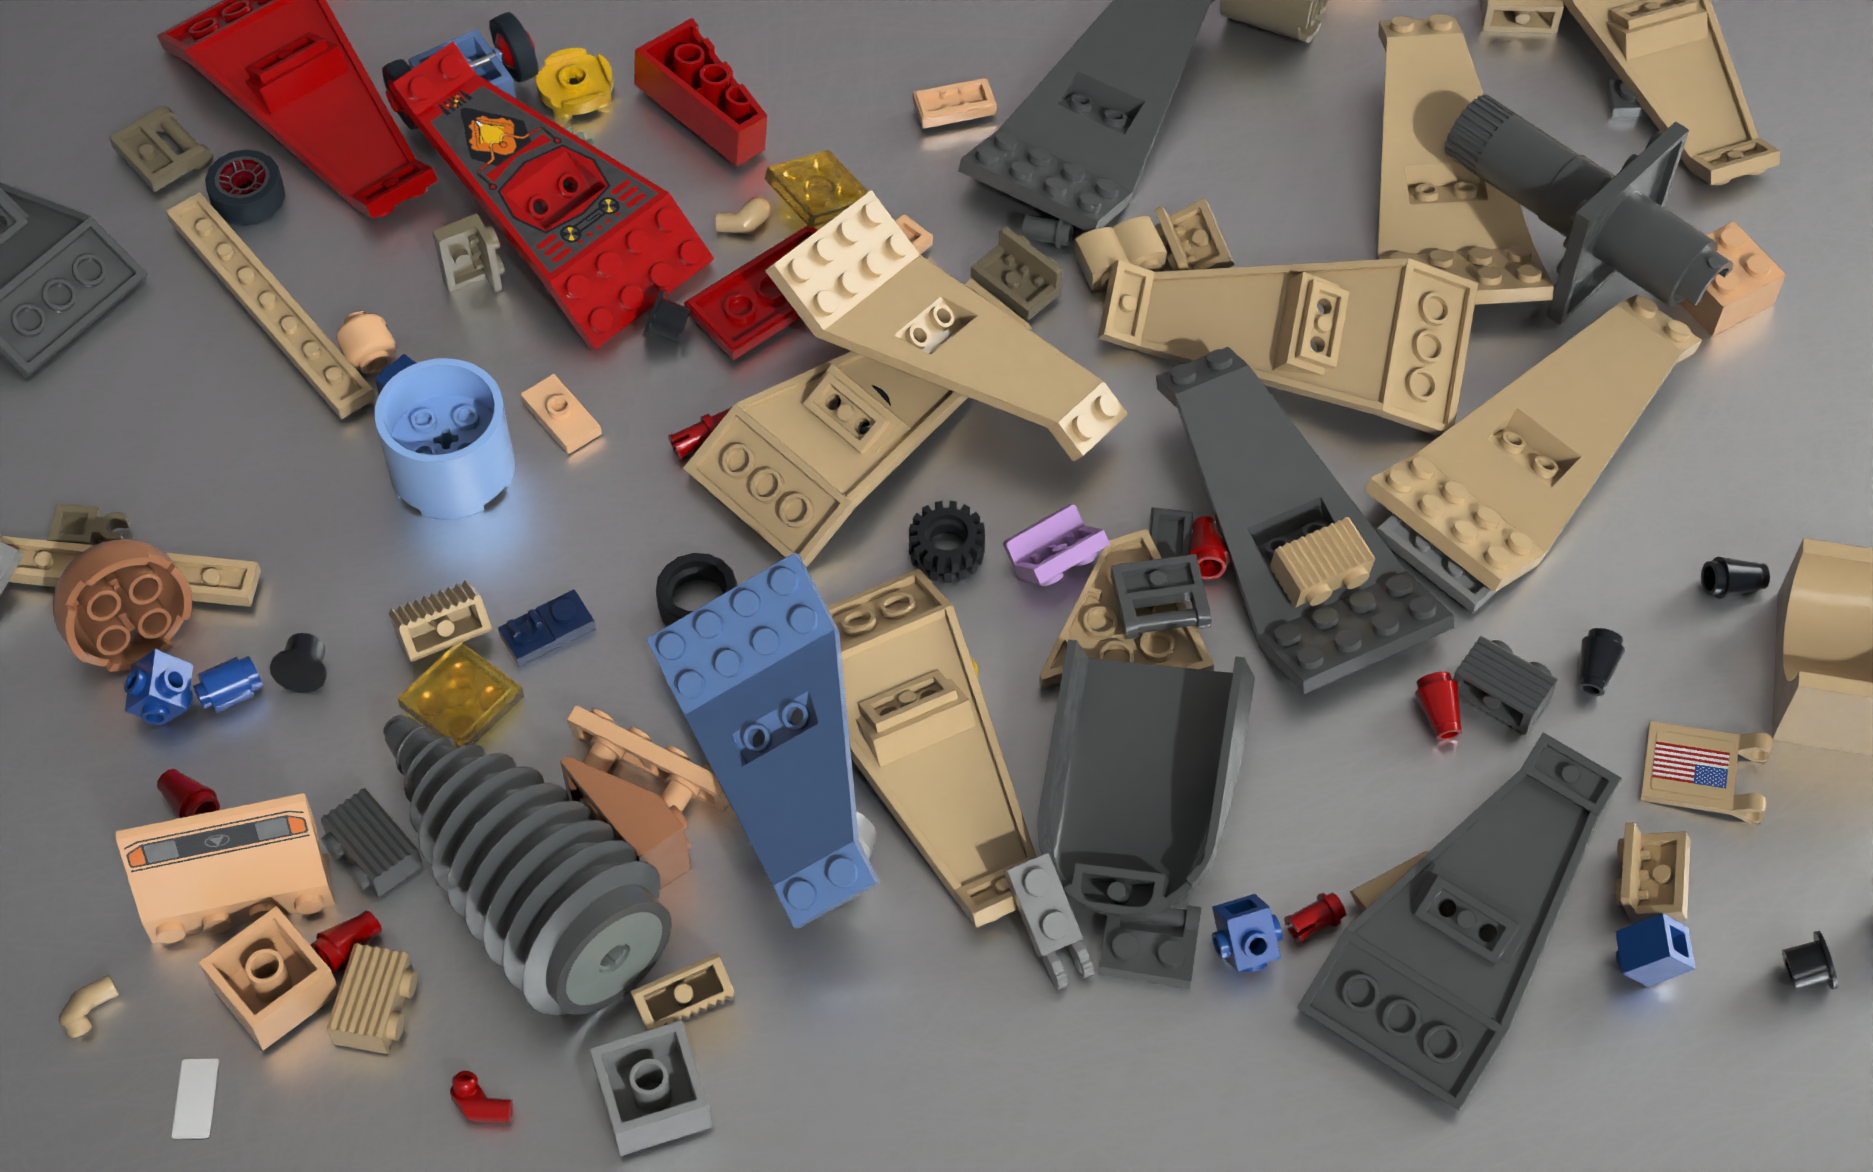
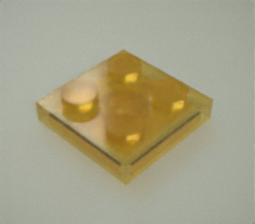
[764,150,868,228]
[397,642,524,747]

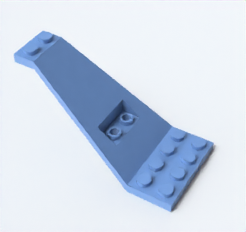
[646,553,880,928]

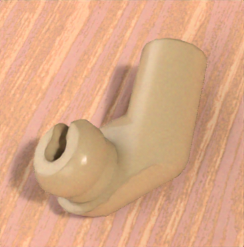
[716,197,771,234]
[59,975,119,1038]

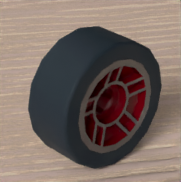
[205,149,285,225]

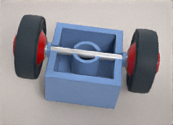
[382,12,539,130]

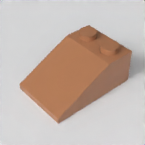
[560,756,691,890]

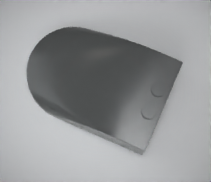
[1038,640,1255,918]

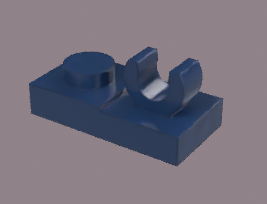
[498,589,596,667]

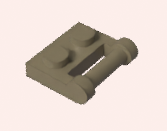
[109,106,213,192]

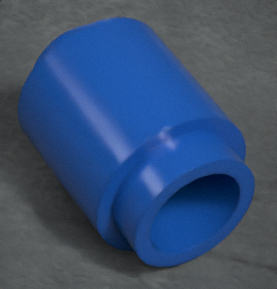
[193,656,263,714]

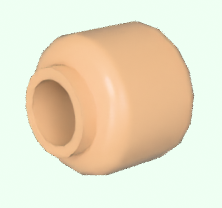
[336,311,397,374]

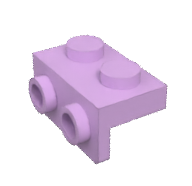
[1003,504,1110,586]

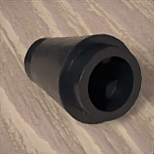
[1701,557,1770,599]
[1578,628,1625,696]

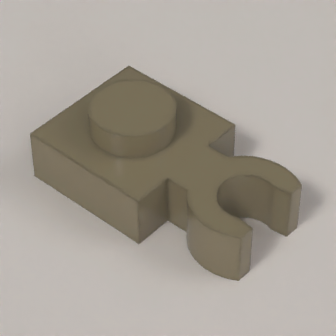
[47,504,130,545]

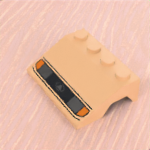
[115,793,335,943]

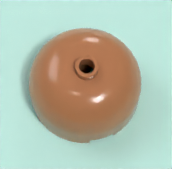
[53,539,192,671]

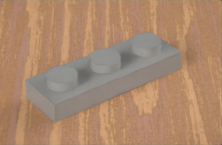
[1377,514,1496,613]

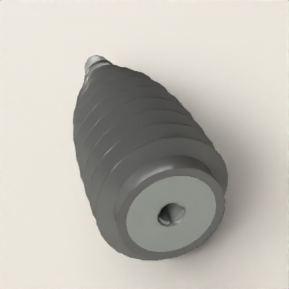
[383,715,672,1015]

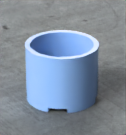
[374,358,515,520]

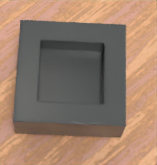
[1606,79,1649,117]

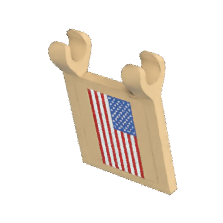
[1640,721,1772,824]

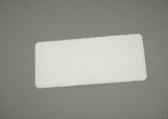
[172,1058,219,1139]

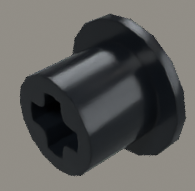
[642,288,691,343]
[269,633,327,693]
[1782,930,1838,990]

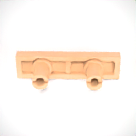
[567,705,730,813]

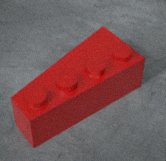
[634,18,767,167]

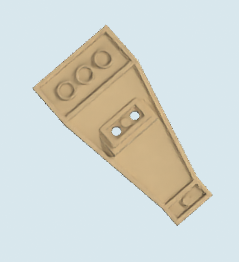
[1562,0,1780,185]
[1377,14,1554,305]
[765,190,1128,462]
[1097,258,1478,437]
[683,278,1033,568]
[1364,294,1702,593]
[827,568,1037,928]

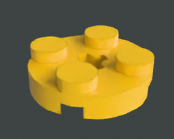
[536,47,614,118]

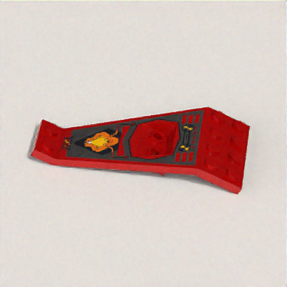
[388,41,714,351]

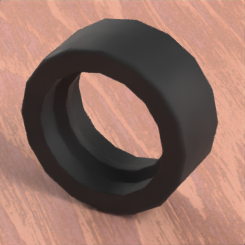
[656,553,738,626]

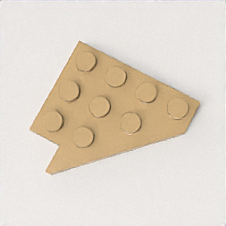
[1039,528,1214,689]

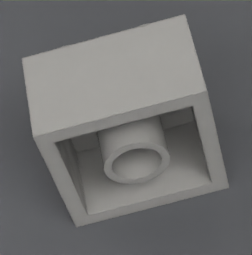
[590,1020,712,1156]

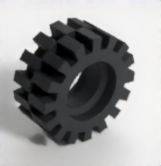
[909,501,985,583]

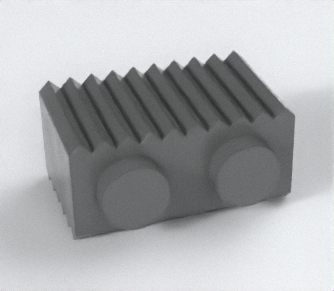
[1453,636,1558,734]
[321,788,423,898]

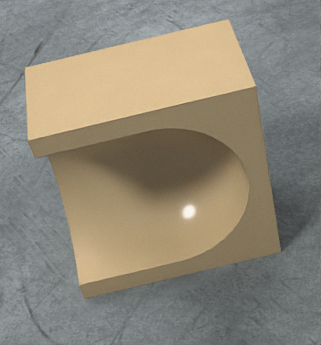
[1772,538,1873,756]

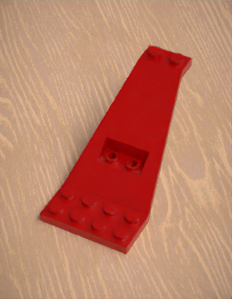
[157,0,438,219]

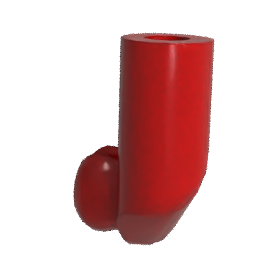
[450,1071,513,1123]

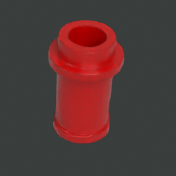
[1284,892,1346,944]

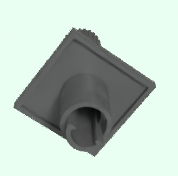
[1444,94,1733,325]

